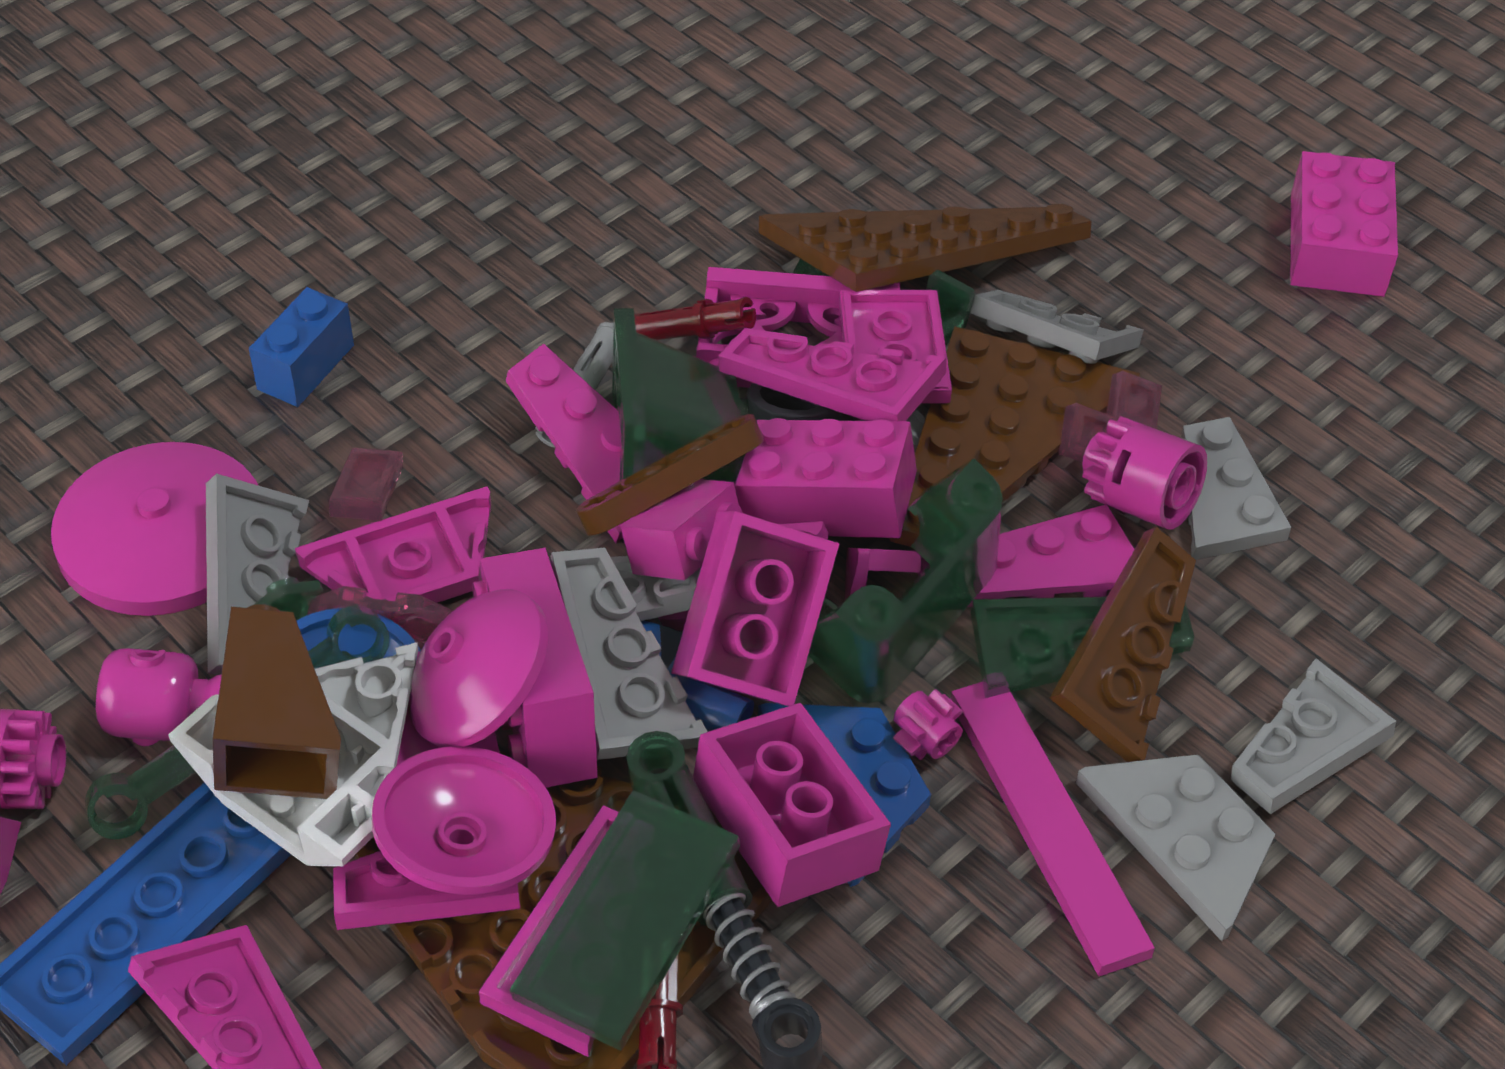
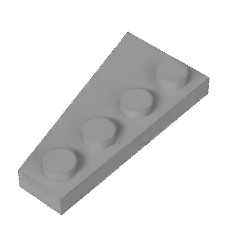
[206,474,309,675]

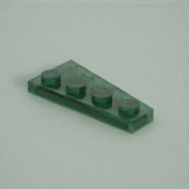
[970,597,1194,698]

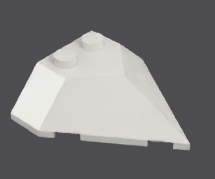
[168,642,419,867]

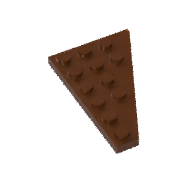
[759,204,1092,292]
[889,326,1140,555]

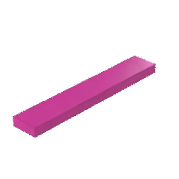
[950,676,1155,977]

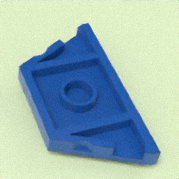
[758,703,931,887]

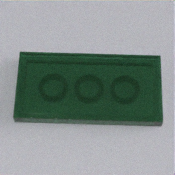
[510,790,740,1051]

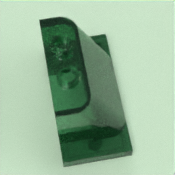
[612,308,749,494]

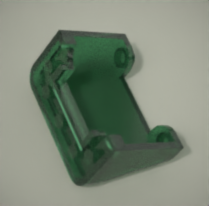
[808,458,1003,704]

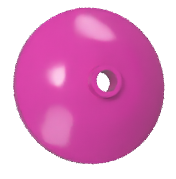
[409,589,548,748]
[371,746,556,895]

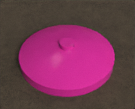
[51,442,258,616]

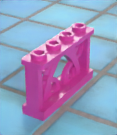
[696,267,900,388]

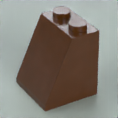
[213,604,341,799]

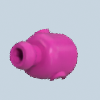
[96,648,222,746]

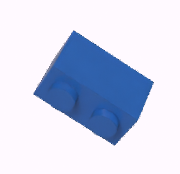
[249,287,354,407]

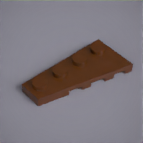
[1049,526,1196,762]

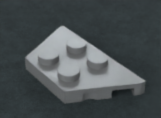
[1076,755,1275,941]

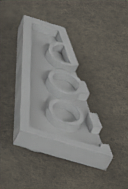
[549,548,708,760]

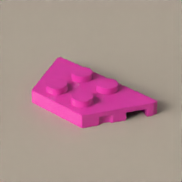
[295,486,491,619]

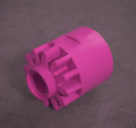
[1082,416,1207,530]
[0,709,66,809]

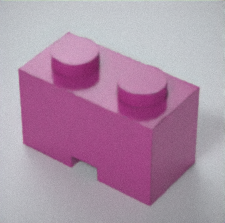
[621,479,742,580]

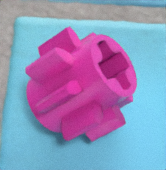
[893,689,963,760]

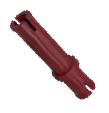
[615,297,756,346]

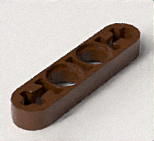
[575,414,764,536]

